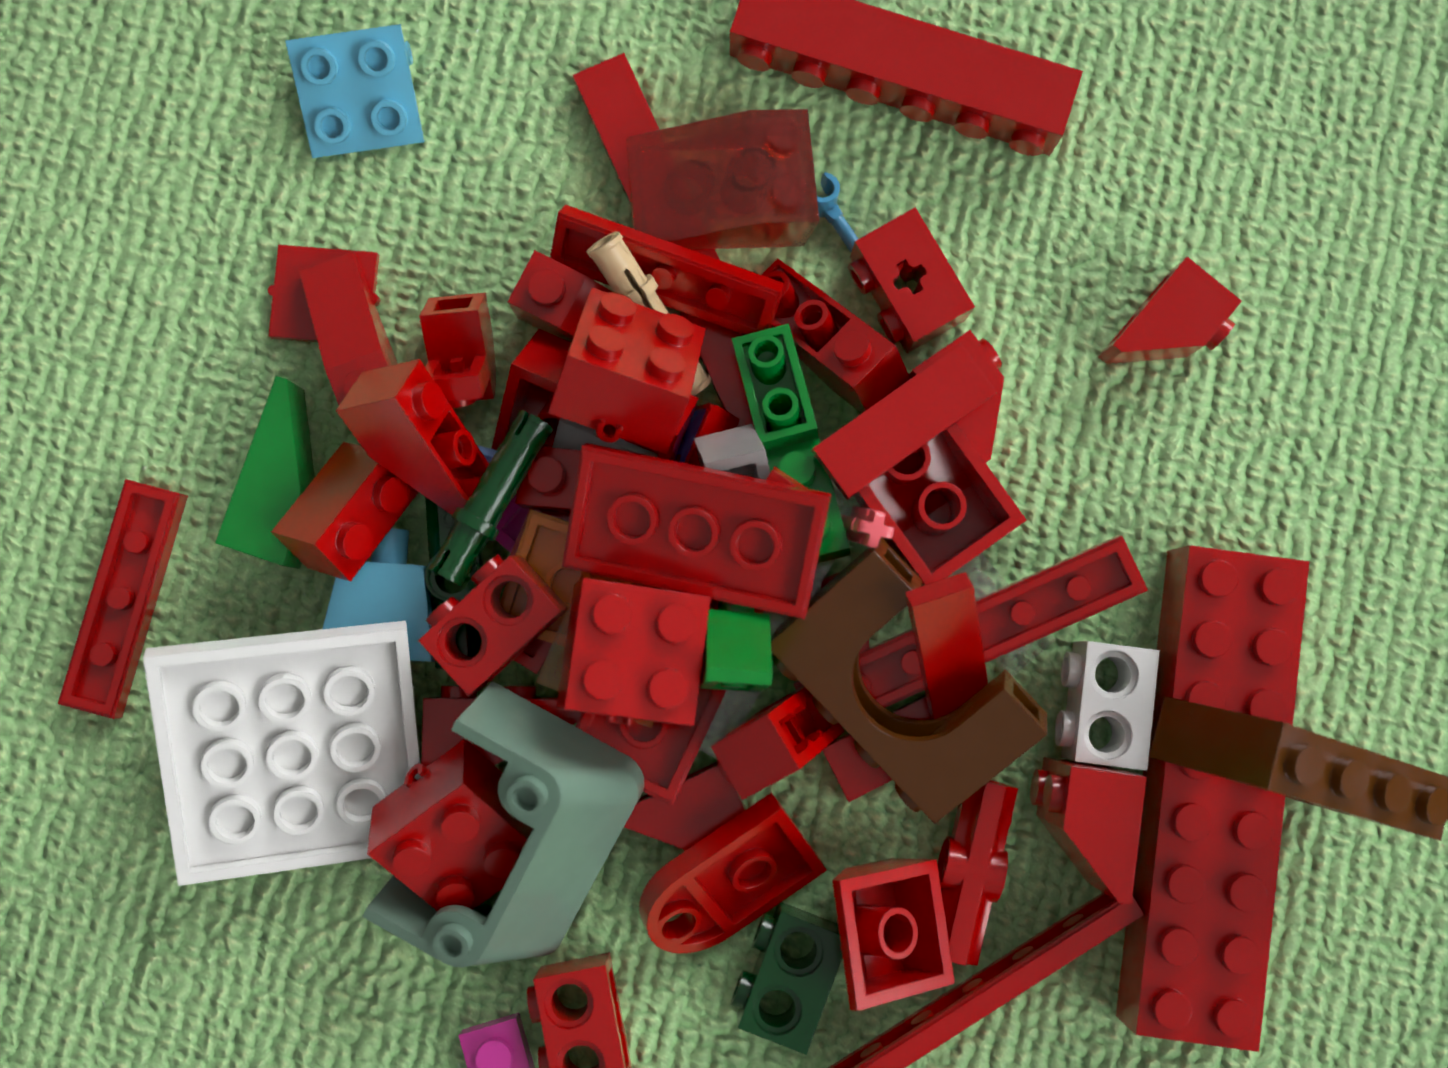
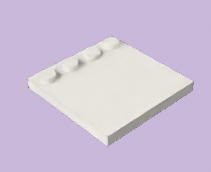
[143,621,421,886]

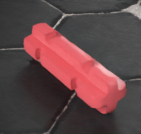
[841,506,894,548]

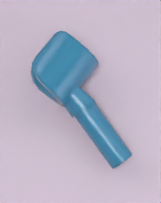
[804,173,858,253]

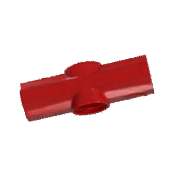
[937,780,1018,966]

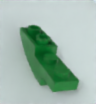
[731,323,851,564]

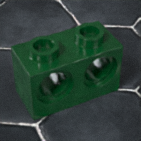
[731,902,843,1055]

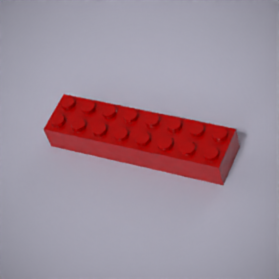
[1116,545,1310,1052]

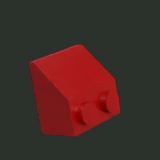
[1030,757,1146,904]
[832,858,955,1011]

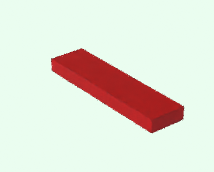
[550,204,785,335]
[58,479,188,719]

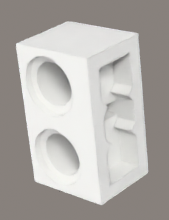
[1055,641,1160,771]

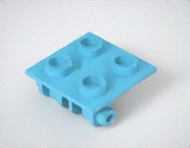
[285,24,425,158]

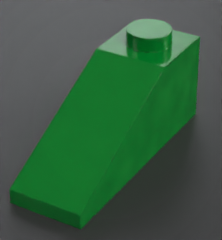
[215,376,315,569]

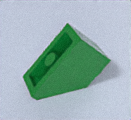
[699,601,772,693]

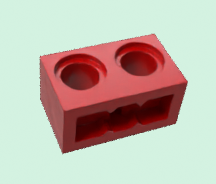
[418,555,569,696]
[710,686,844,800]
[527,952,632,1068]

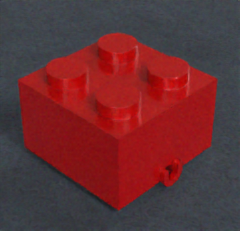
[548,287,706,454]
[556,577,711,726]
[367,739,533,911]

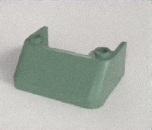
[362,681,644,967]

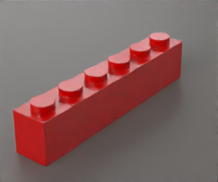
[729,0,1083,156]

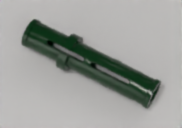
[427,410,554,588]

